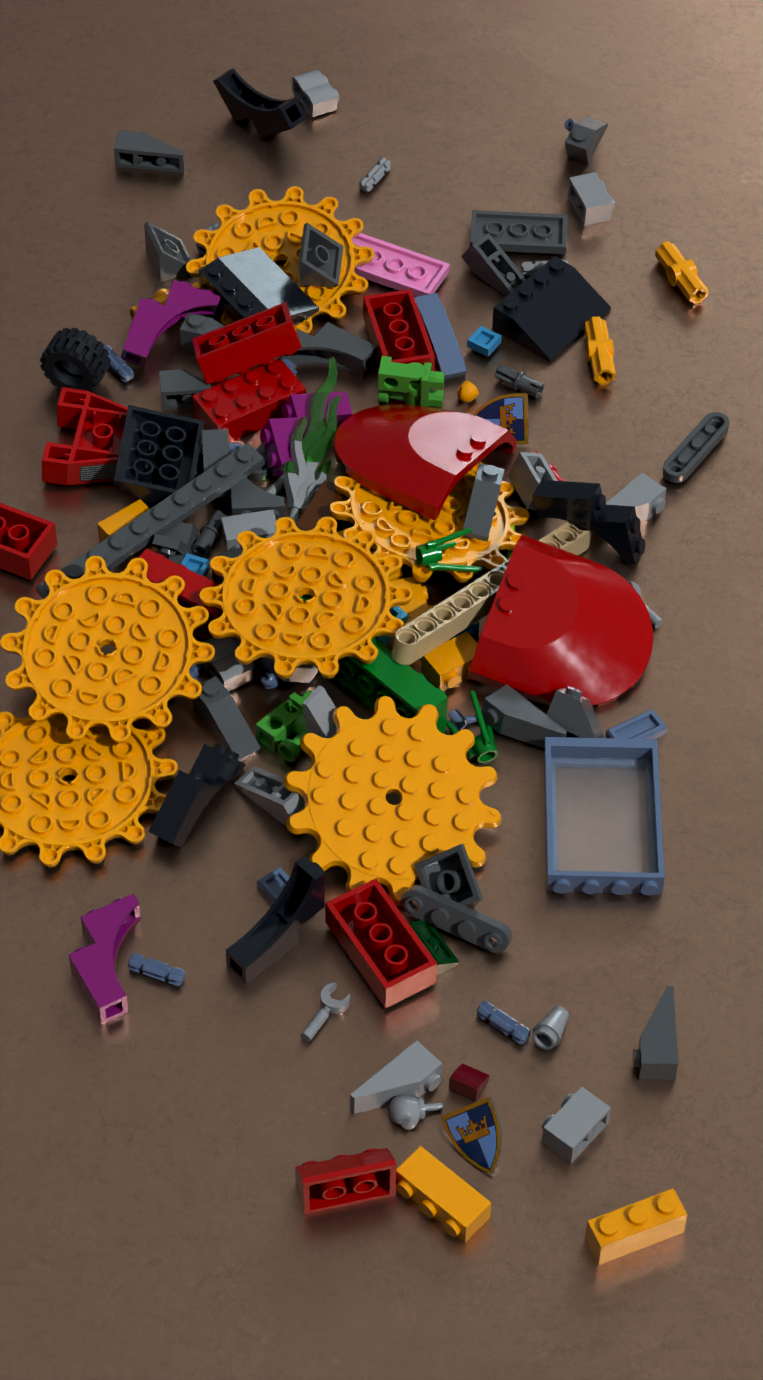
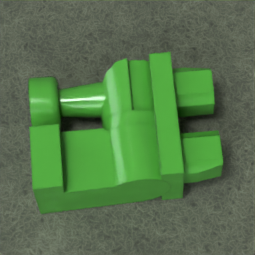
[378,356,445,407]
[256,690,312,762]

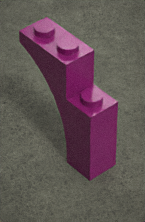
[120,280,220,367]
[260,392,353,477]
[69,894,141,1024]

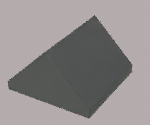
[144,221,191,281]
[299,223,343,287]
[415,844,483,908]

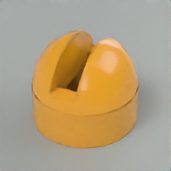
[457,380,479,403]

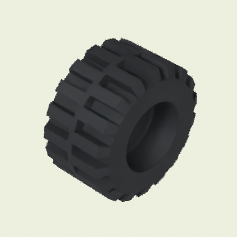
[40,328,110,392]

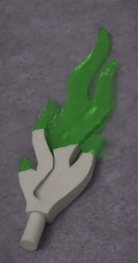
[284,357,341,524]

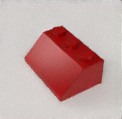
[295,1148,396,1215]

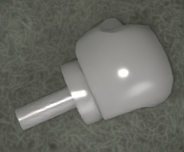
[389,1095,443,1130]

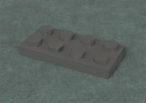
[470,210,567,254]

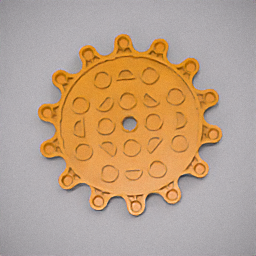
[186,186,374,334]
[329,462,530,583]
[199,517,413,679]
[0,556,215,743]
[0,696,178,868]
[283,696,502,907]

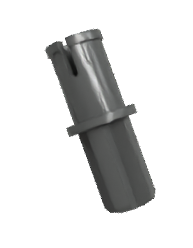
[495,365,544,399]
[192,510,227,557]

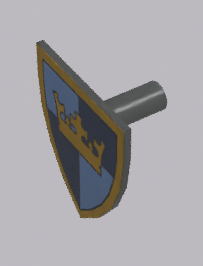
[474,393,529,444]
[441,1096,502,1174]

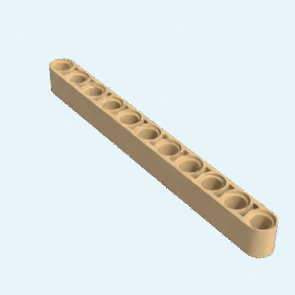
[391,521,593,665]

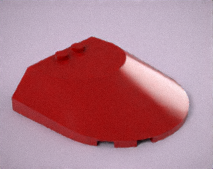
[334,404,517,520]
[468,535,653,707]

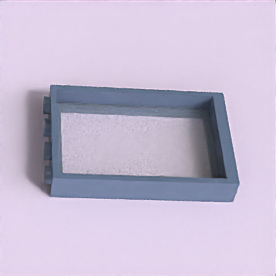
[543,737,665,896]

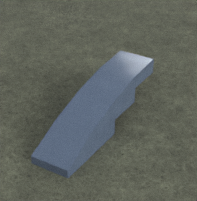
[414,293,467,379]

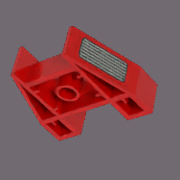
[41,387,128,485]

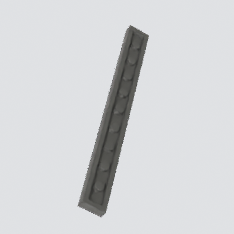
[36,443,265,599]

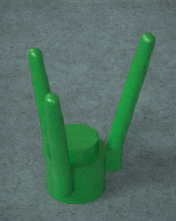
[415,527,483,572]
[446,690,498,763]

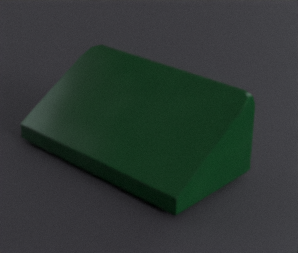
[408,921,459,975]

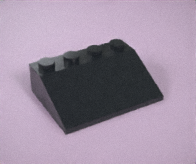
[198,247,319,326]
[492,256,611,363]
[113,405,204,507]

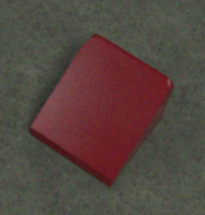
[449,1063,489,1101]

